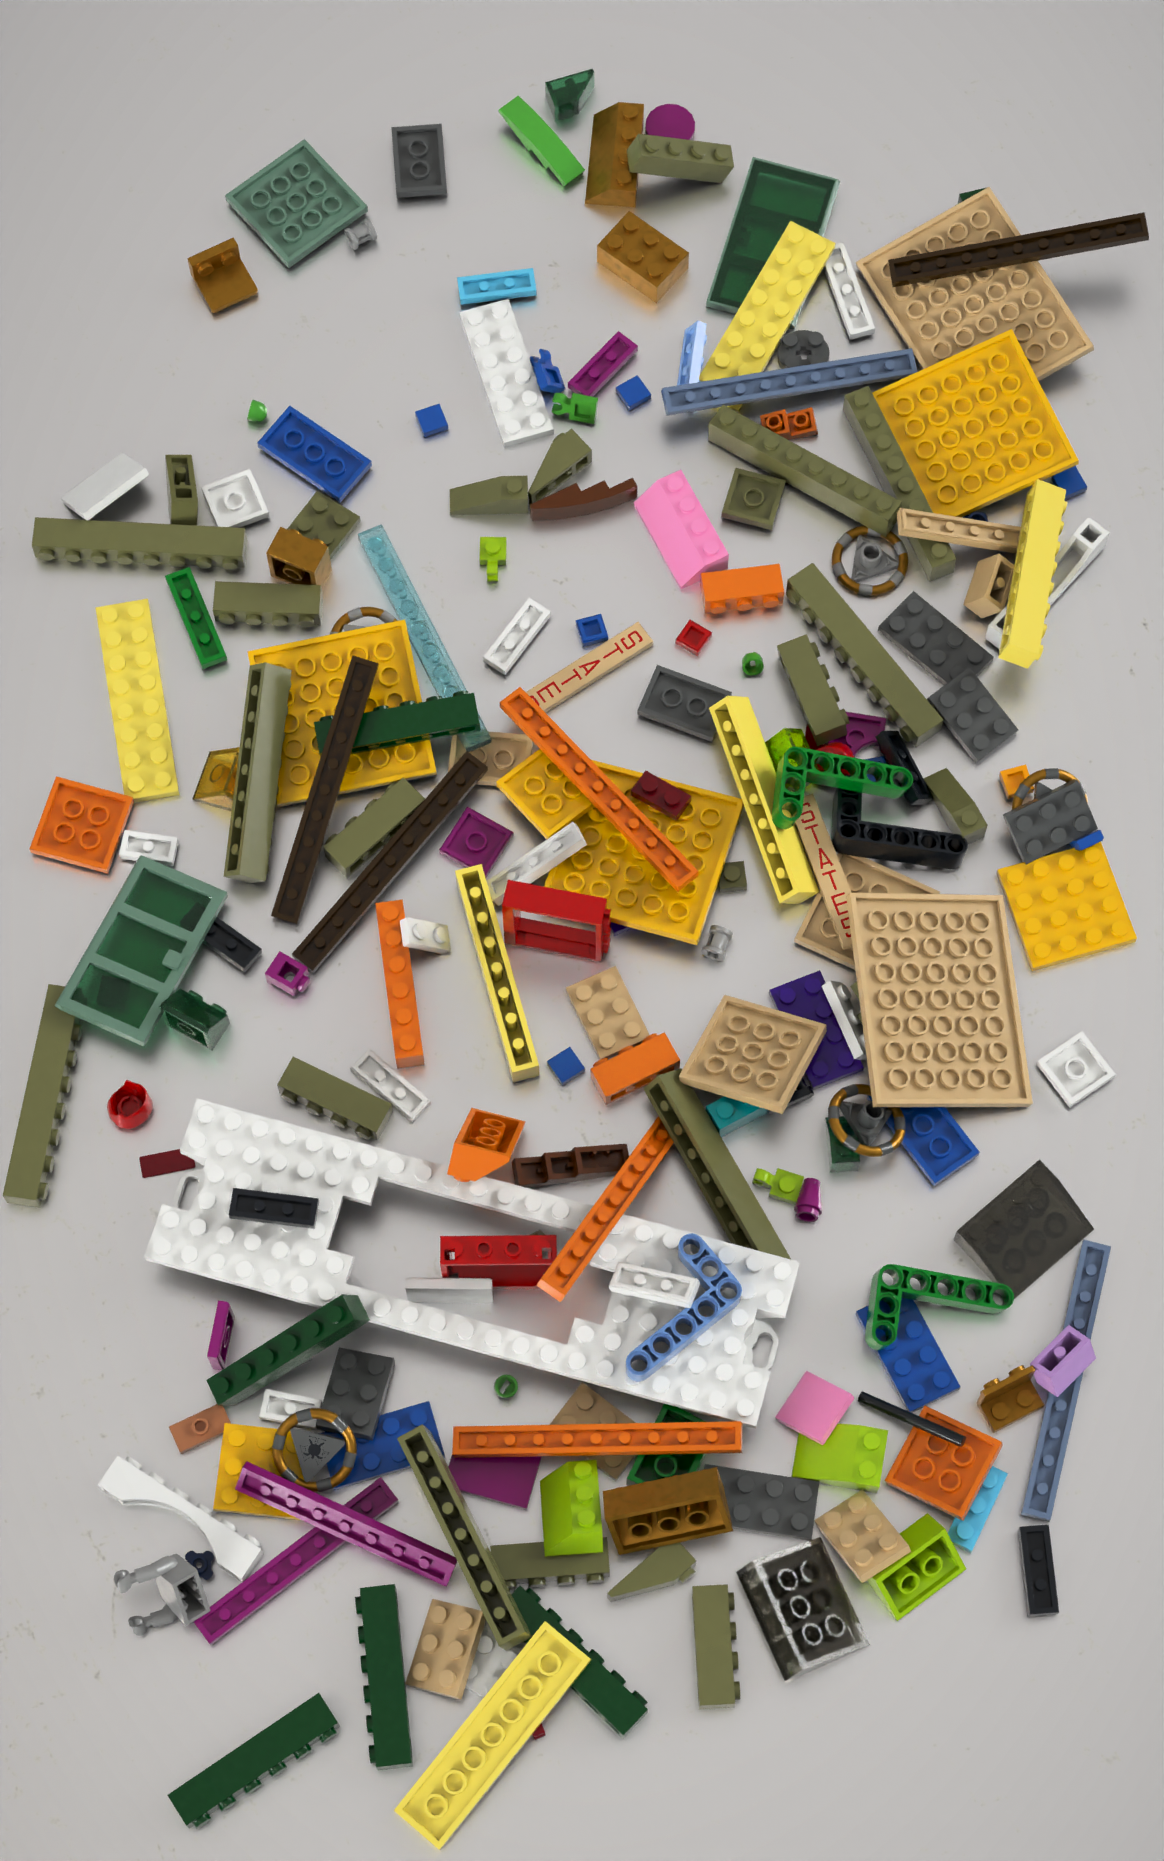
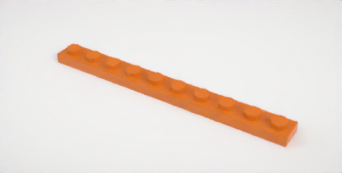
[500,687,699,892]
[536,1116,674,1302]
[452,1421,742,1458]

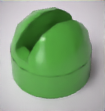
[247,400,267,422]
[742,652,764,676]
[494,1375,518,1398]

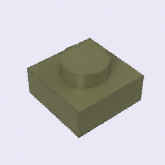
[718,861,747,893]

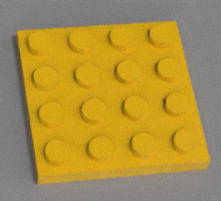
[996,842,1137,971]

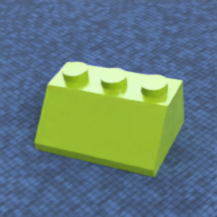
[540,1460,603,1556]
[867,1513,966,1621]

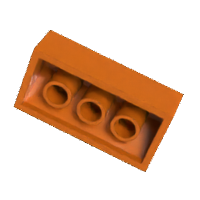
[447,1108,526,1182]

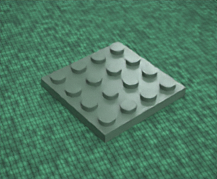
[225,139,368,268]

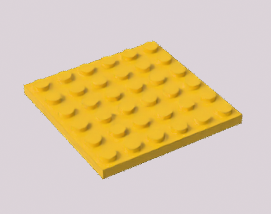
[872,329,1079,517]
[247,619,437,807]
[544,760,744,945]

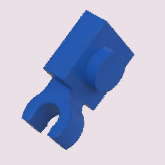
[530,349,565,393]

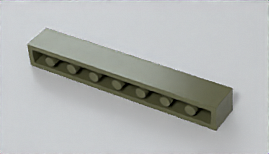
[843,386,956,582]
[708,405,902,537]
[32,517,247,570]
[786,563,944,748]
[223,662,292,883]
[3,984,88,1208]
[644,1068,791,1259]
[397,1424,532,1651]

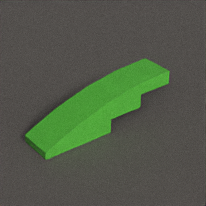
[498,96,585,187]

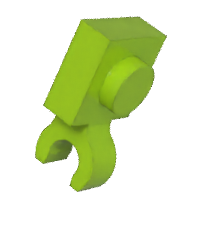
[479,537,507,582]
[752,1168,804,1205]

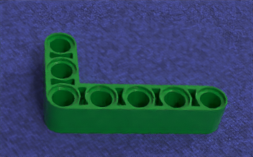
[772,747,913,829]
[865,1264,1014,1350]

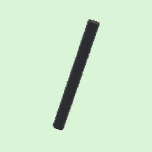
[858,1391,966,1447]

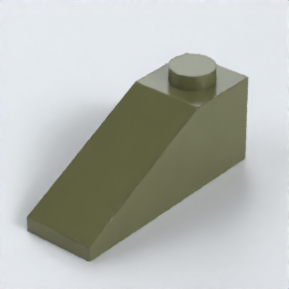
[528,429,592,504]
[165,455,198,526]
[450,476,528,515]
[923,768,988,844]
[607,1542,696,1602]

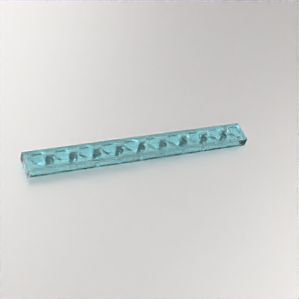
[358,524,491,752]

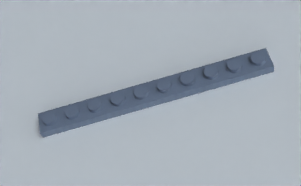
[661,348,917,416]
[1021,1239,1111,1522]

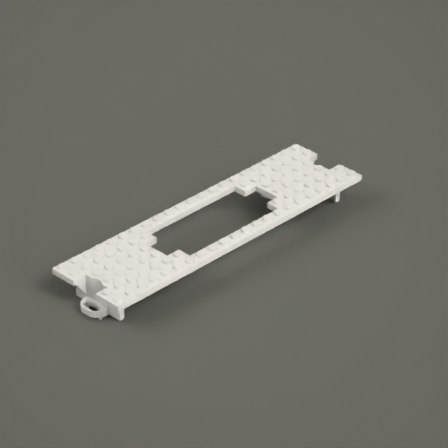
[144,1098,800,1429]

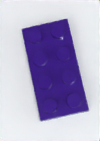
[769,970,864,1090]

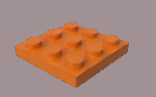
[29,776,134,874]
[885,1405,1003,1521]

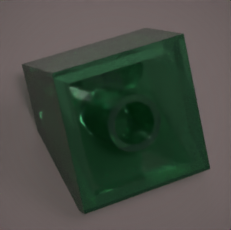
[160,988,230,1051]

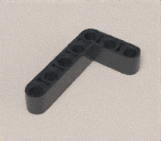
[831,775,968,869]

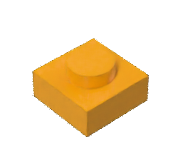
[999,764,1034,799]

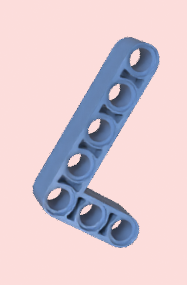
[626,1233,742,1382]

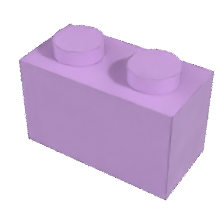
[1030,1325,1096,1397]

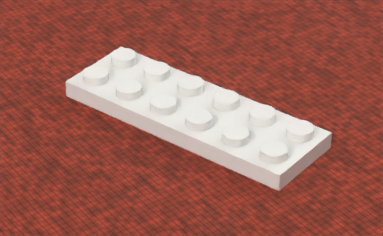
[460,299,554,448]

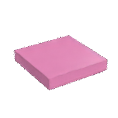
[775,1371,855,1445]

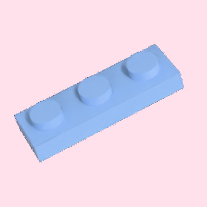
[677,320,707,385]

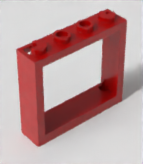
[502,880,611,962]
[440,1235,557,1289]

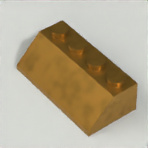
[585,102,644,207]
[603,1467,733,1555]

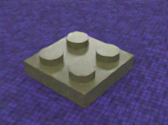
[721,468,786,530]
[287,490,361,560]

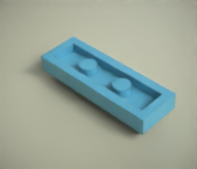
[457,268,537,305]
[948,1466,1008,1553]

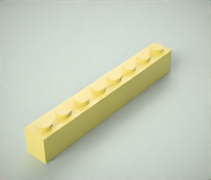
[998,479,1067,669]
[709,696,819,904]
[455,864,540,1083]

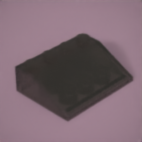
[953,1159,1094,1299]
[736,1537,870,1681]

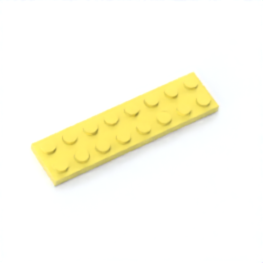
[699,221,836,413]
[95,599,180,803]
[394,1621,592,1850]

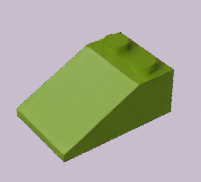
[791,1424,888,1494]

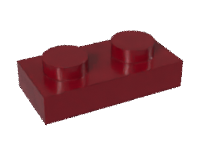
[631,770,691,821]

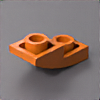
[760,407,818,440]

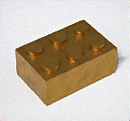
[597,211,689,303]

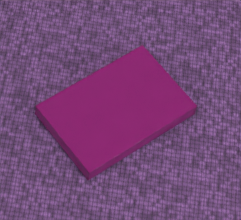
[448,1455,542,1510]

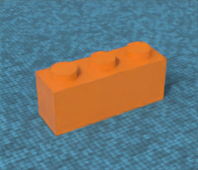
[700,564,784,614]
[590,1032,680,1105]

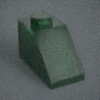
[545,69,594,121]
[825,1116,860,1173]

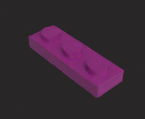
[568,331,638,397]

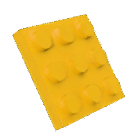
[496,749,595,839]
[213,1423,304,1520]

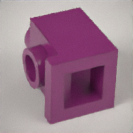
[265,951,310,997]

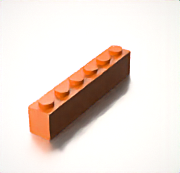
[375,899,425,1069]

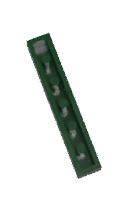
[314,691,481,757]
[206,1294,370,1406]
[355,1584,413,1771]
[512,1586,648,1739]
[168,1693,340,1829]

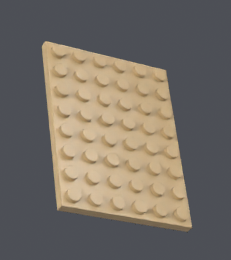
[856,187,1094,381]
[846,893,1033,1107]

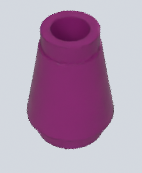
[794,1178,822,1222]

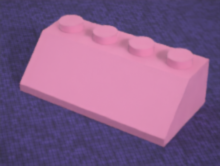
[634,470,729,589]

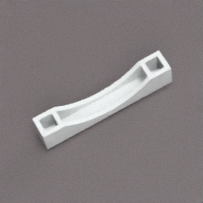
[985,517,1110,650]
[97,1455,264,1582]

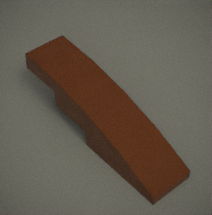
[530,478,637,521]
[511,1144,629,1188]

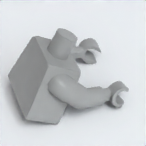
[114,1554,211,1636]

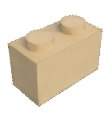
[963,554,1014,618]

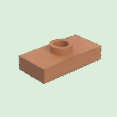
[169,1404,231,1454]

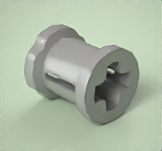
[344,218,377,250]
[701,925,733,961]

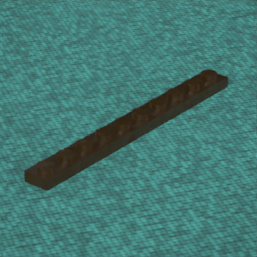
[888,212,1149,287]
[271,655,379,924]
[292,751,488,974]

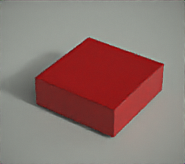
[675,620,712,656]

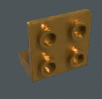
[187,237,258,313]
[977,1365,1044,1433]

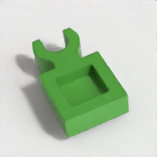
[552,393,598,424]

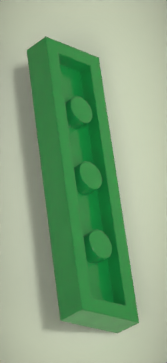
[165,567,227,669]

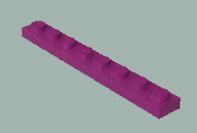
[235,1461,457,1587]
[194,1477,399,1645]

